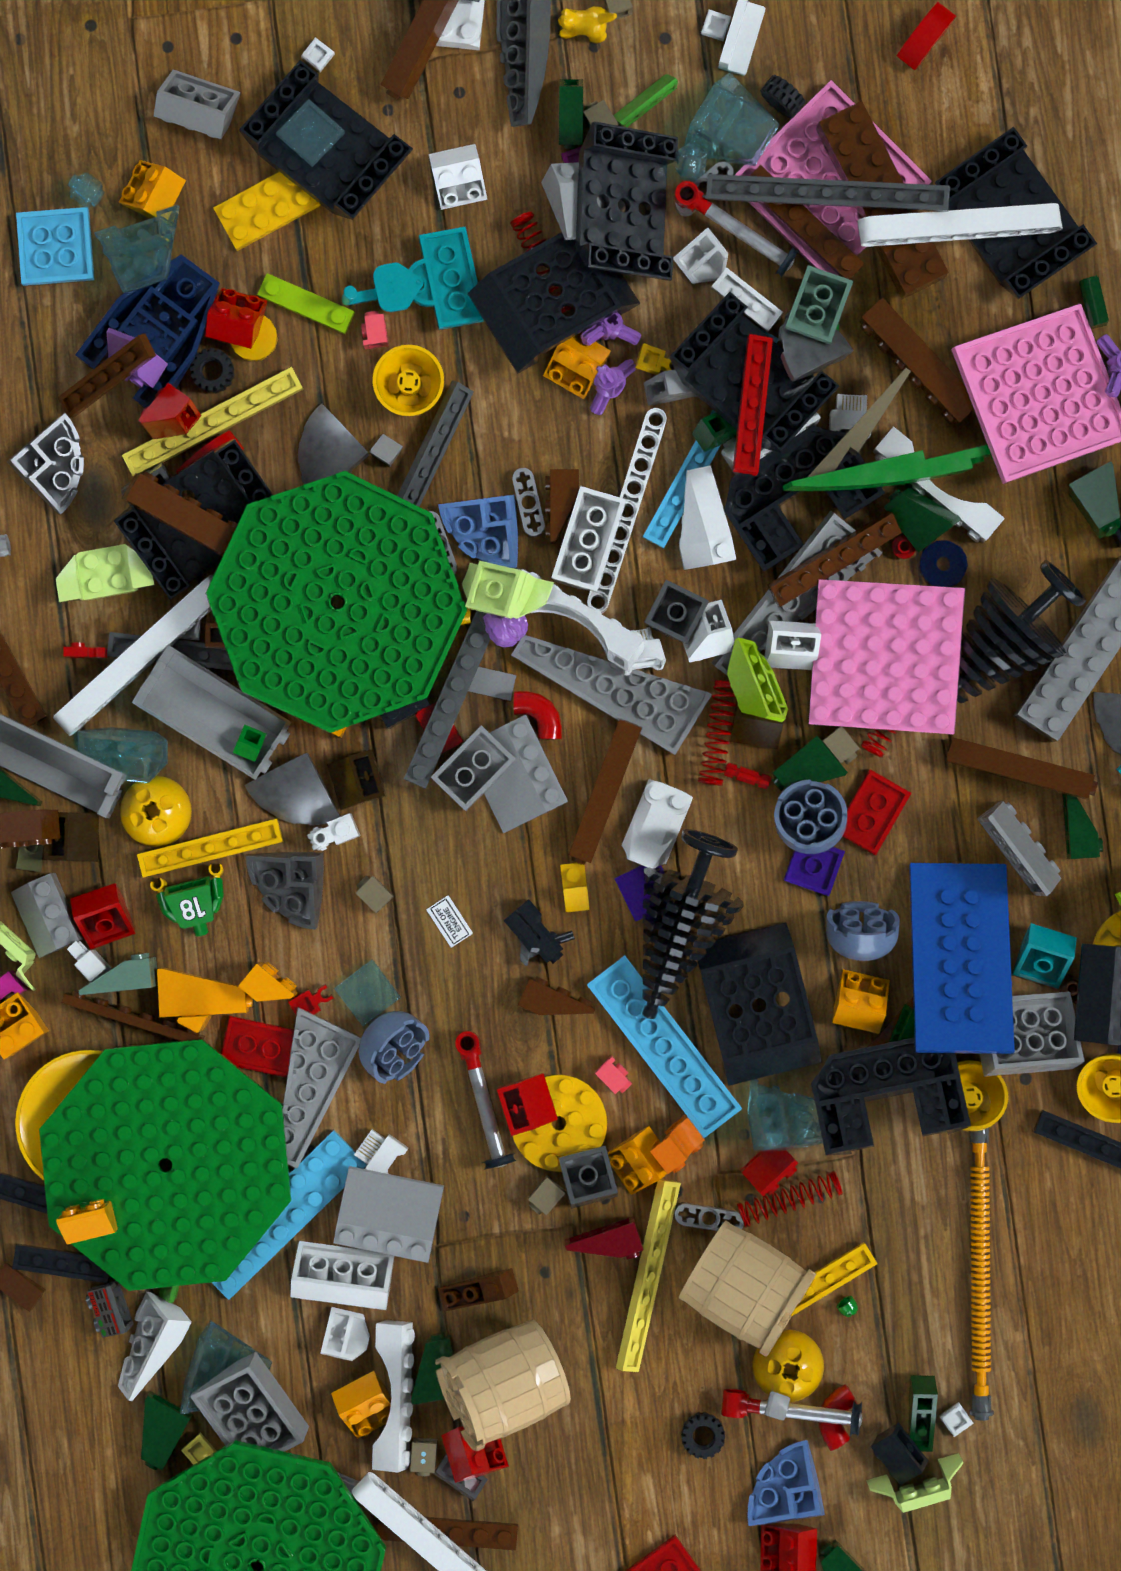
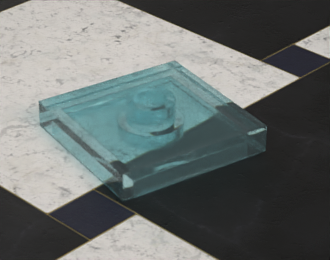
[276,99,345,167]
[334,959,401,1026]

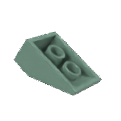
[785,265,853,344]
[78,953,158,995]

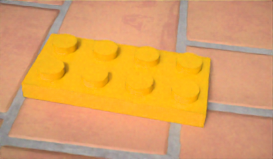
[213,172,320,251]

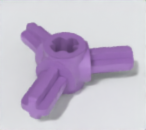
[580,312,641,346]
[1096,334,1121,398]
[590,359,636,415]

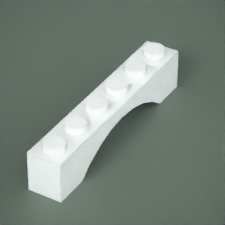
[873,426,1005,543]
[522,569,644,672]
[372,1320,415,1473]

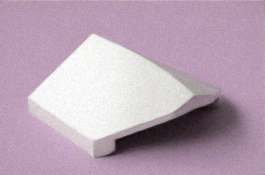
[673,228,728,284]
[320,1307,370,1361]

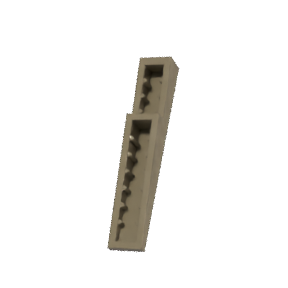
[808,368,911,477]

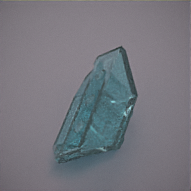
[77,727,168,783]

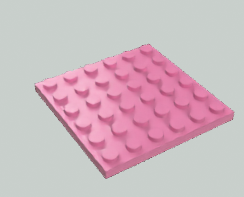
[735,80,932,275]
[951,304,1121,484]
[809,579,965,734]

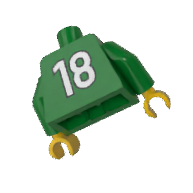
[150,864,224,937]

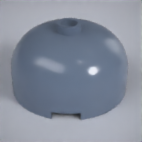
[774,780,847,854]
[826,901,900,961]
[359,1011,429,1084]

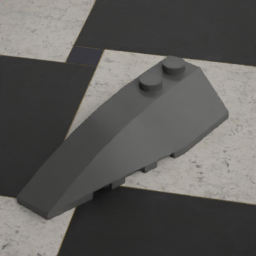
[496,0,551,127]

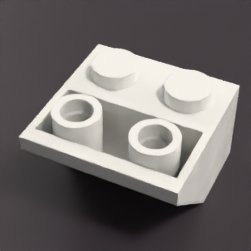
[429,144,487,210]
[683,600,734,663]
[765,620,821,670]

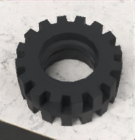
[760,75,805,118]
[190,348,235,393]
[681,1412,725,1459]

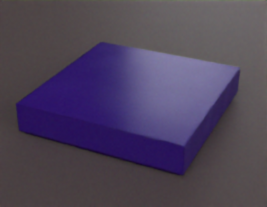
[783,847,845,896]
[614,865,665,922]

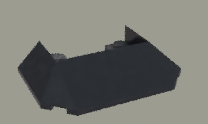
[724,426,885,572]
[811,1037,971,1156]

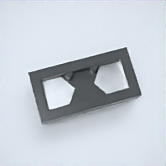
[434,1454,488,1501]

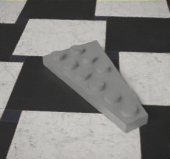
[283,1006,361,1168]

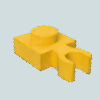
[635,343,672,375]

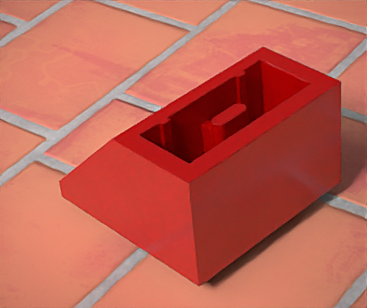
[205,288,268,349]
[138,383,202,439]
[497,1073,558,1136]
[740,1137,798,1196]
[441,1426,509,1483]
[760,1523,817,1571]

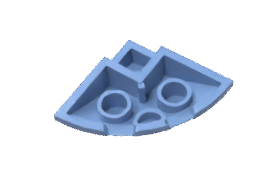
[438,495,518,568]
[748,1440,825,1526]

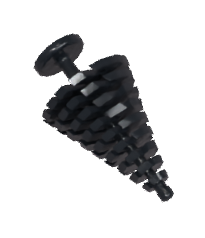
[957,560,1086,703]
[642,829,744,1019]

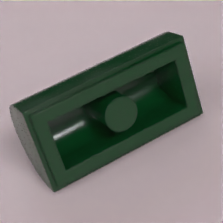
[1079,275,1109,329]

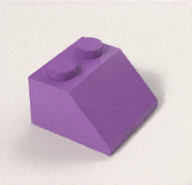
[107,328,168,388]

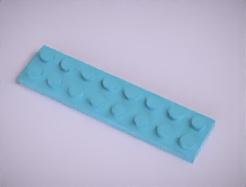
[587,955,742,1138]
[212,1130,367,1300]

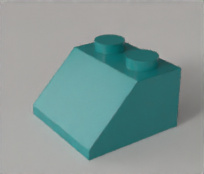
[1012,923,1077,989]

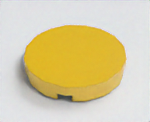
[230,316,278,362]

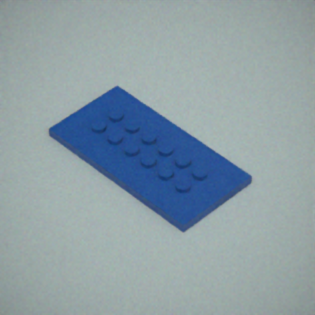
[909,863,1015,1054]

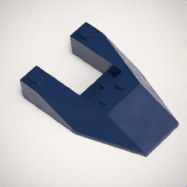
[75,254,220,408]

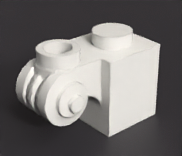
[307,813,360,851]

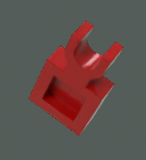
[63,642,108,658]
[288,984,334,1015]

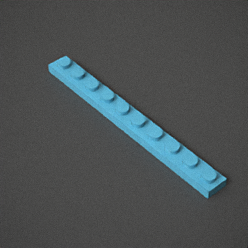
[643,328,778,549]

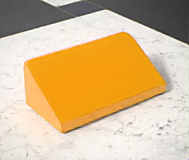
[177,1015,212,1033]

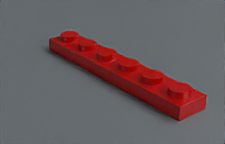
[732,334,773,476]

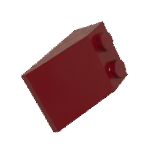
[565,1216,644,1260]

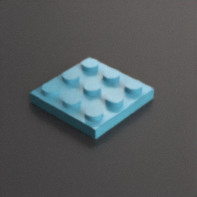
[16,207,94,286]

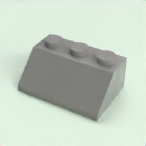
[154,69,240,139]
[11,873,84,958]

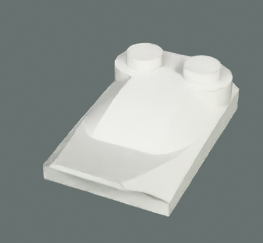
[436,0,485,50]
[621,779,693,868]

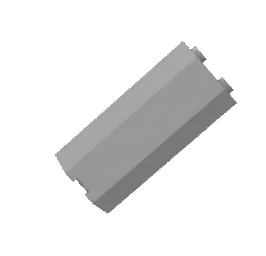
[132,645,292,780]
[0,714,127,818]

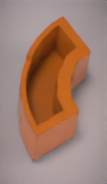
[650,1114,705,1174]

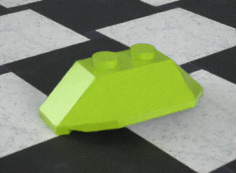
[727,637,788,722]

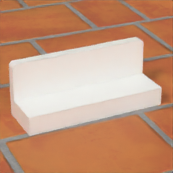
[718,0,766,76]
[711,267,783,332]

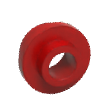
[892,535,916,559]

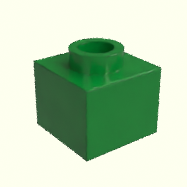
[233,724,267,762]

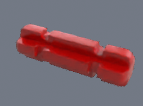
[724,763,771,789]

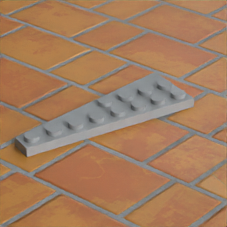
[711,511,883,675]

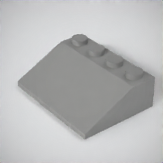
[484,715,568,833]
[977,801,1061,896]
[980,992,1085,1077]
[333,1166,444,1263]
[190,1352,309,1452]

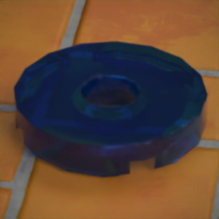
[919,540,968,587]

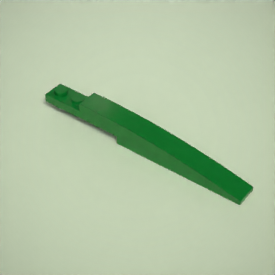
[783,445,993,491]

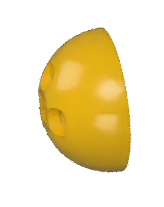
[373,345,444,416]
[120,776,192,847]
[1077,1053,1121,1123]
[957,1060,1008,1131]
[752,1330,824,1402]

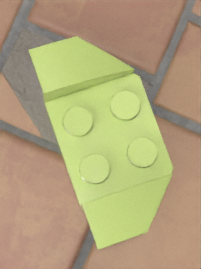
[56,544,154,602]
[462,561,554,619]
[0,921,36,991]
[866,1453,963,1513]

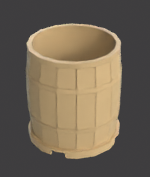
[679,1221,816,1357]
[435,1320,571,1451]

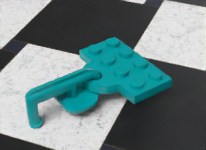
[341,226,484,330]

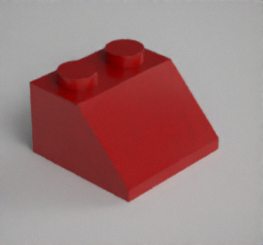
[70,883,136,950]

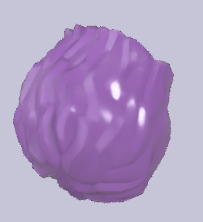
[483,613,528,648]

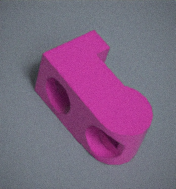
[0,970,28,1004]

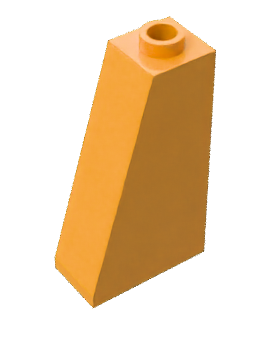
[157,968,253,1018]

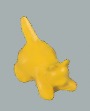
[558,6,617,43]

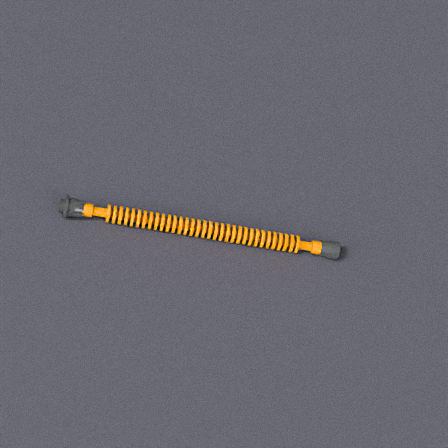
[969,1128,994,1421]

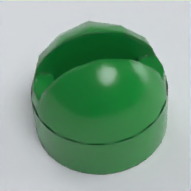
[836,1296,858,1317]

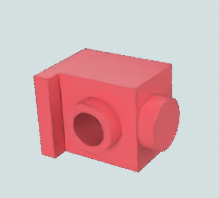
[361,311,389,350]
[595,1055,632,1094]

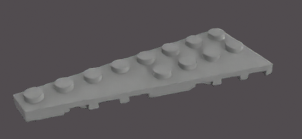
[511,635,712,755]

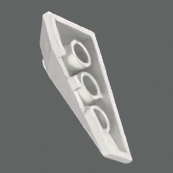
[679,465,736,570]
[118,1292,191,1401]

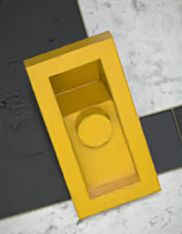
[560,863,590,912]

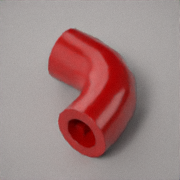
[514,691,562,740]
[818,1384,858,1451]

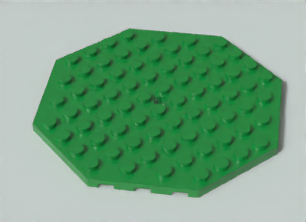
[205,471,467,733]
[39,1039,292,1291]
[131,1440,386,1571]

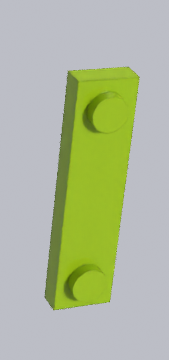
[257,273,355,334]

